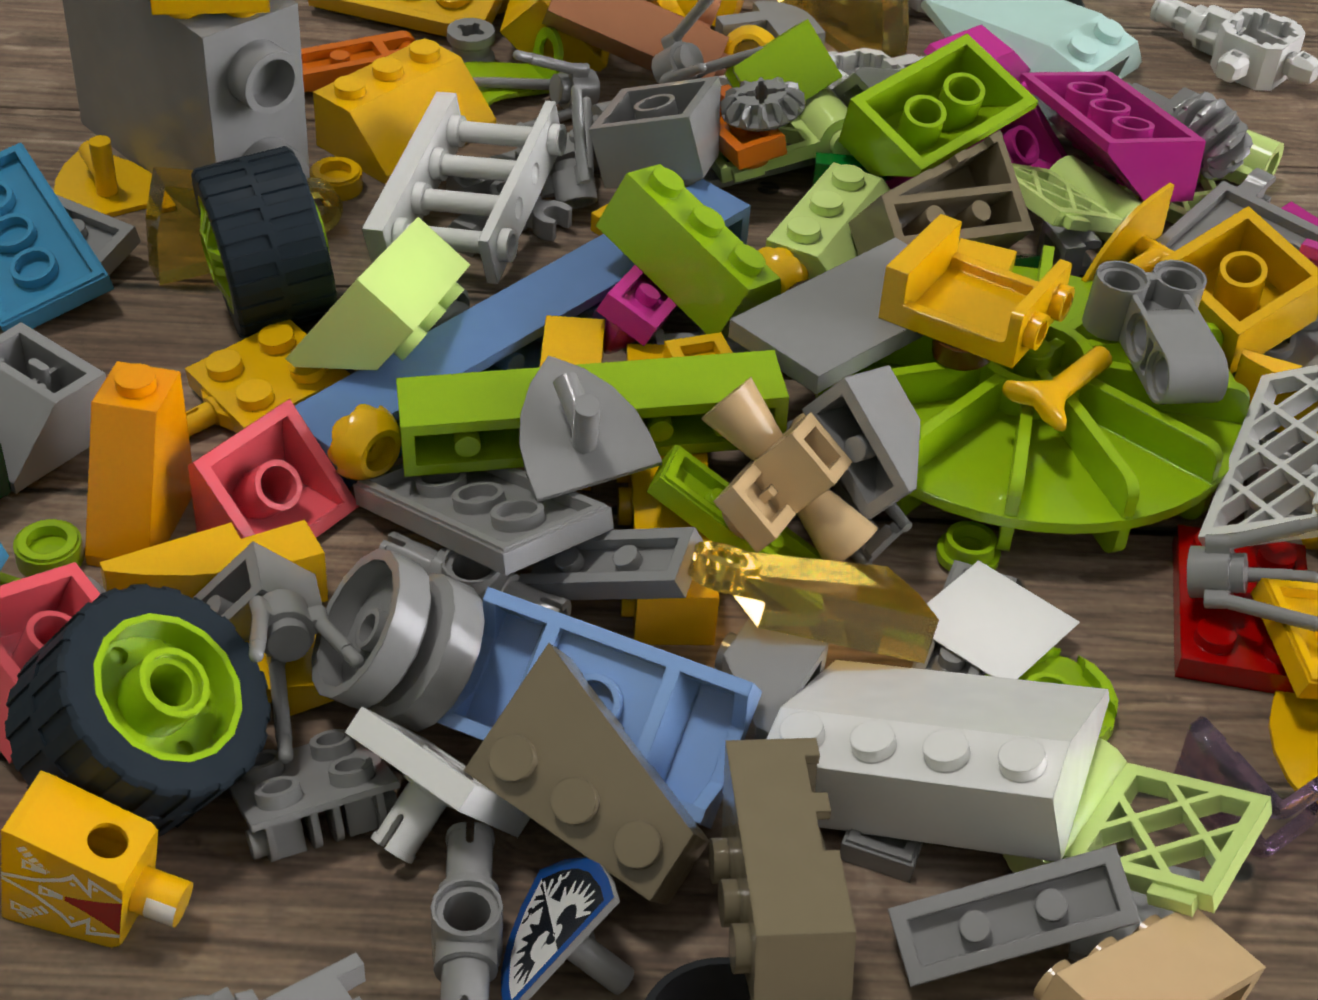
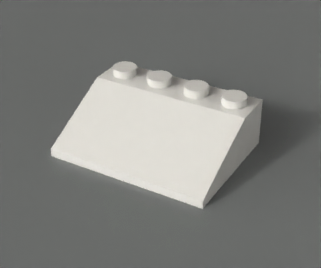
[766,660,1110,861]

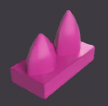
[596,265,678,354]

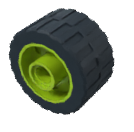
[191,146,337,339]
[5,584,271,837]

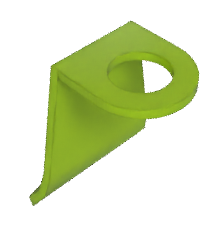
[464,27,564,106]

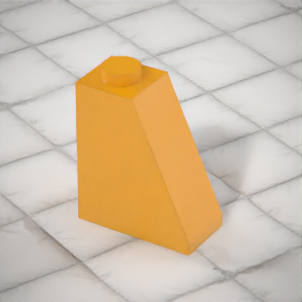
[85,361,192,567]

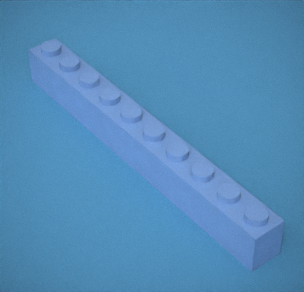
[295,179,751,488]

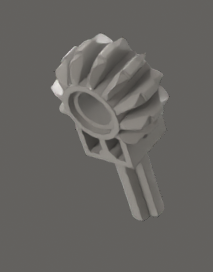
[1126,82,1253,180]

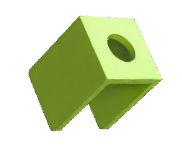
[725,19,843,101]

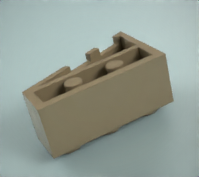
[848,130,1034,255]
[463,643,709,905]
[708,738,856,1000]

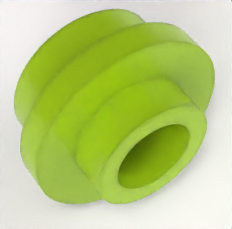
[936,521,1001,572]

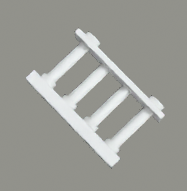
[362,91,567,284]

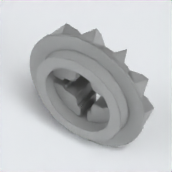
[720,77,805,132]

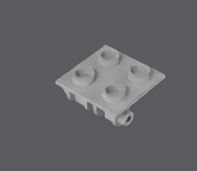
[228,729,400,863]

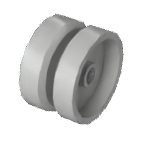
[312,549,485,732]

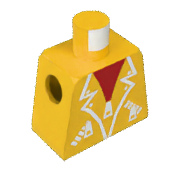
[1,770,193,948]

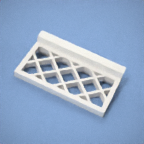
[1198,365,1318,546]

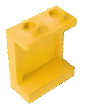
[878,214,1075,369]

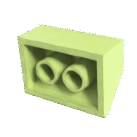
[765,162,890,279]
[285,217,470,370]

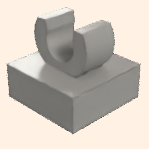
[1036,219,1102,277]

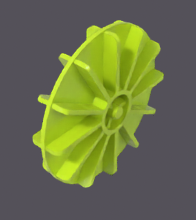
[814,245,1250,553]

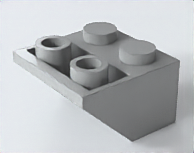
[0,322,106,493]

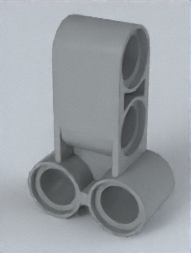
[1082,260,1229,404]

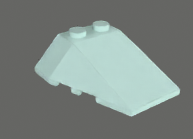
[921,0,1142,126]

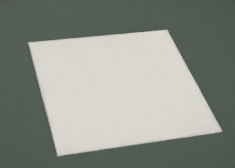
[905,560,1080,679]

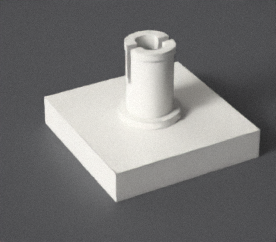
[345,707,530,864]

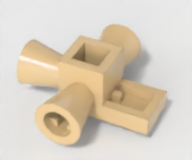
[701,377,878,570]

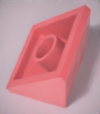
[188,399,359,539]

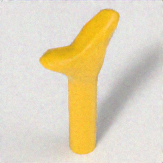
[1002,346,1112,432]

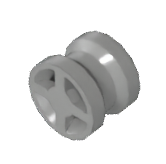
[447,18,495,62]

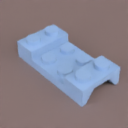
[437,587,762,829]

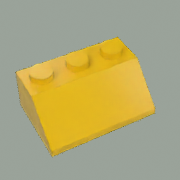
[313,38,496,185]

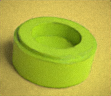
[13,519,85,577]

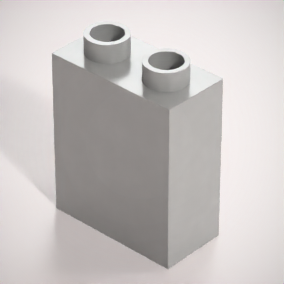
[62,0,311,213]

